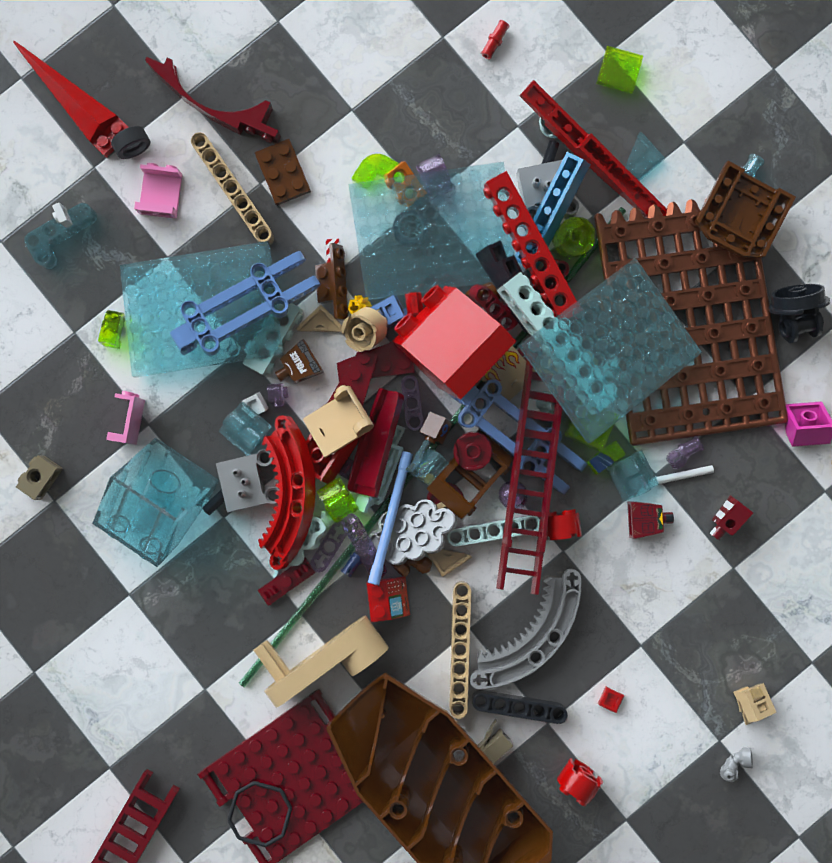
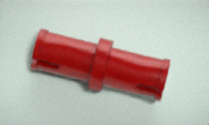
[481,20,510,60]

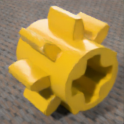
[348,295,372,314]

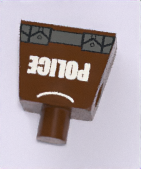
[275,339,324,384]

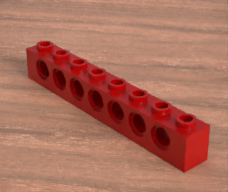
[483,171,582,323]

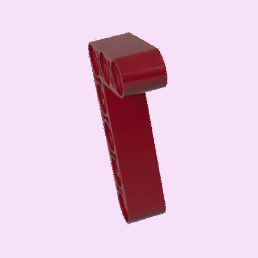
[469,259,569,331]

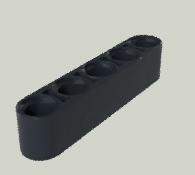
[472,690,568,724]

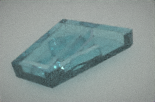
[625,132,665,181]

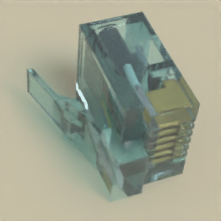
[406,440,449,485]

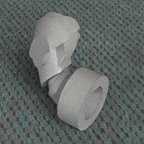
[720,747,753,782]

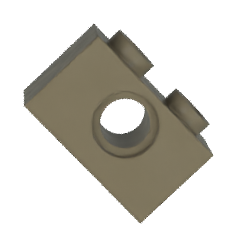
[16,455,63,500]

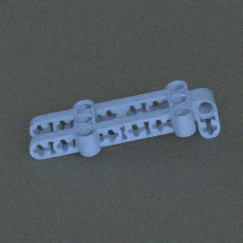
[170,251,321,356]
[449,379,588,495]

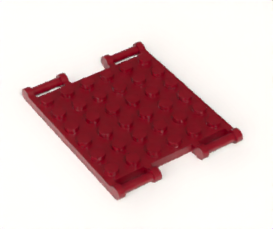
[197,689,363,863]

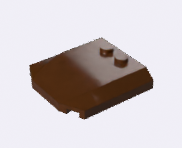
[695,161,796,258]

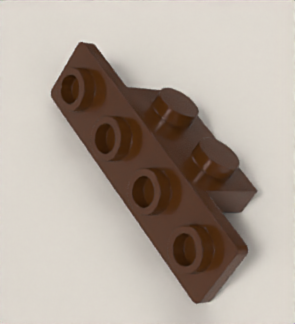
[315,243,349,320]

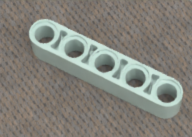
[447,515,540,546]

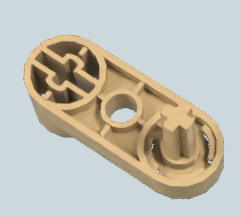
[253,616,389,708]

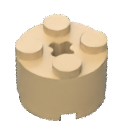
[342,307,388,352]

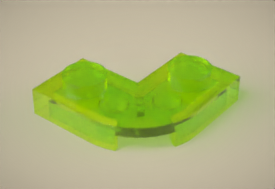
[351,154,400,190]

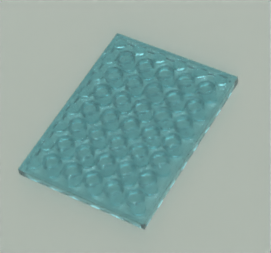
[348,161,514,300]
[120,241,284,377]
[518,258,702,443]

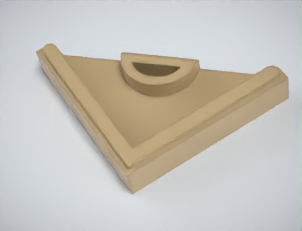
[296,305,342,332]
[426,549,472,577]

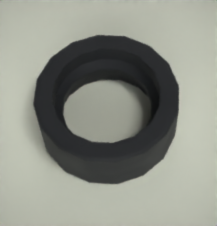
[111,126,151,159]

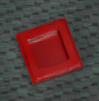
[598,686,624,713]

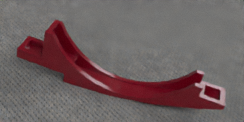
[145,57,281,143]

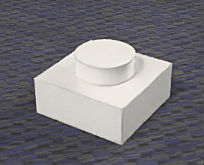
[52,203,73,228]
[242,392,269,418]

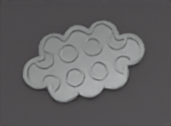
[366,499,457,565]

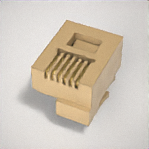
[733,683,777,725]

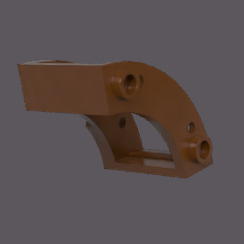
[426,429,513,520]

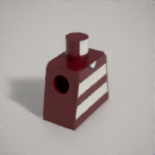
[710,495,753,540]

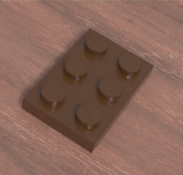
[254,139,311,206]

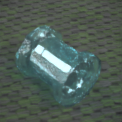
[741,154,764,178]

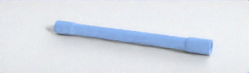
[368,451,413,585]

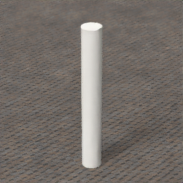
[655,465,714,484]

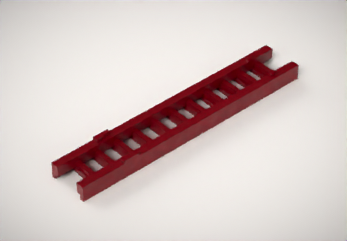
[91,769,180,863]

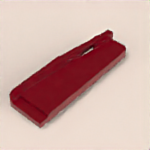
[347,388,404,498]

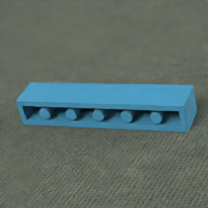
[515,152,591,268]

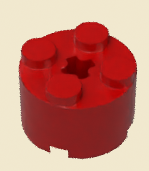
[546,509,582,540]
[557,758,603,807]

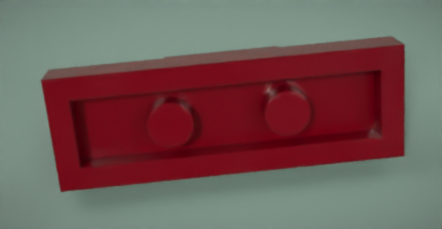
[257,556,316,606]

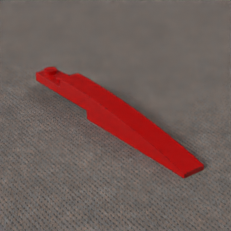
[519,80,667,218]

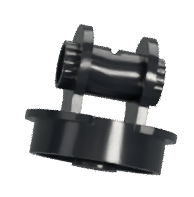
[768,284,830,343]

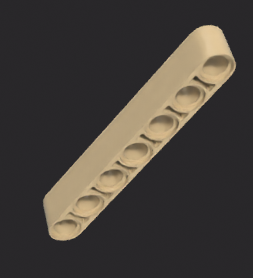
[191,132,274,247]
[449,581,471,719]

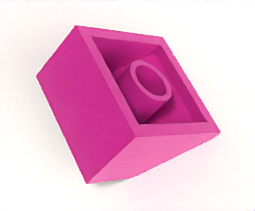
[785,402,832,447]

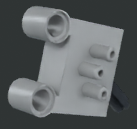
[516,140,579,219]

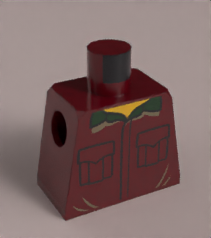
[627,501,674,539]

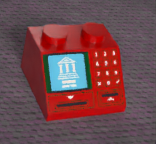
[366,577,410,622]

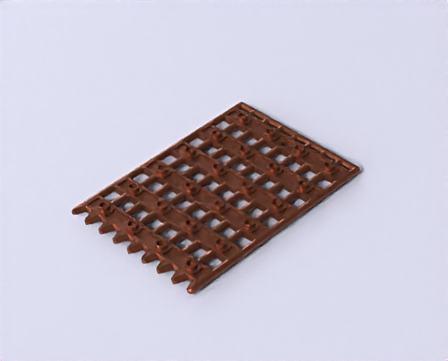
[594,198,788,446]

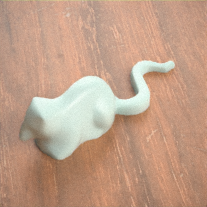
[273,511,335,578]

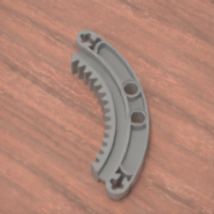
[470,569,581,689]

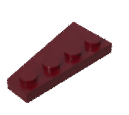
[337,342,415,382]
[327,350,378,406]

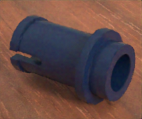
[341,552,364,577]

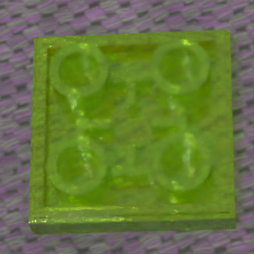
[596,46,643,93]

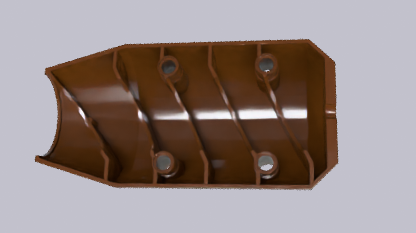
[326,673,553,863]

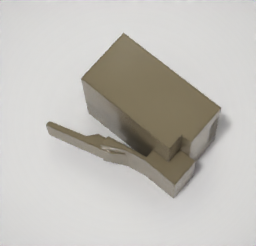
[478,718,513,763]

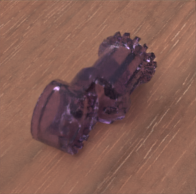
[666,436,704,469]

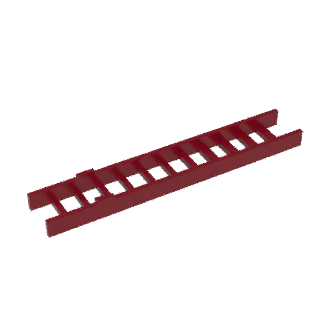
[496,353,569,595]

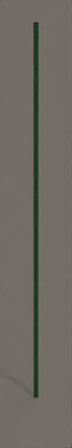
[239,207,626,687]

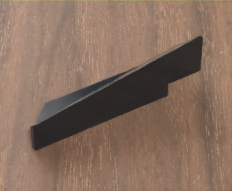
[476,240,536,332]

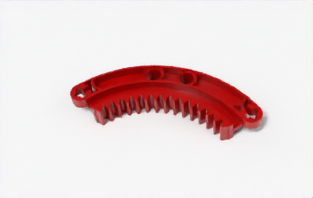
[258,415,316,570]

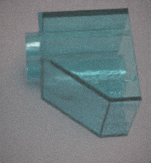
[92,438,219,567]

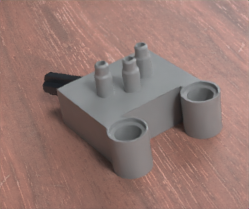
[202,449,279,515]

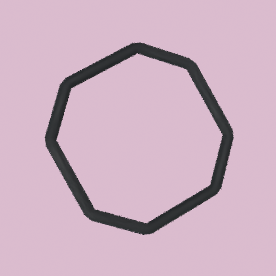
[228,781,292,847]

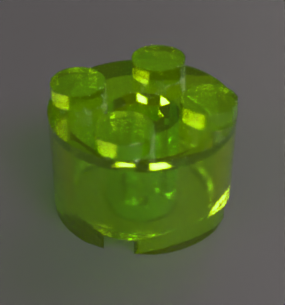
[552,217,595,259]
[316,477,359,523]

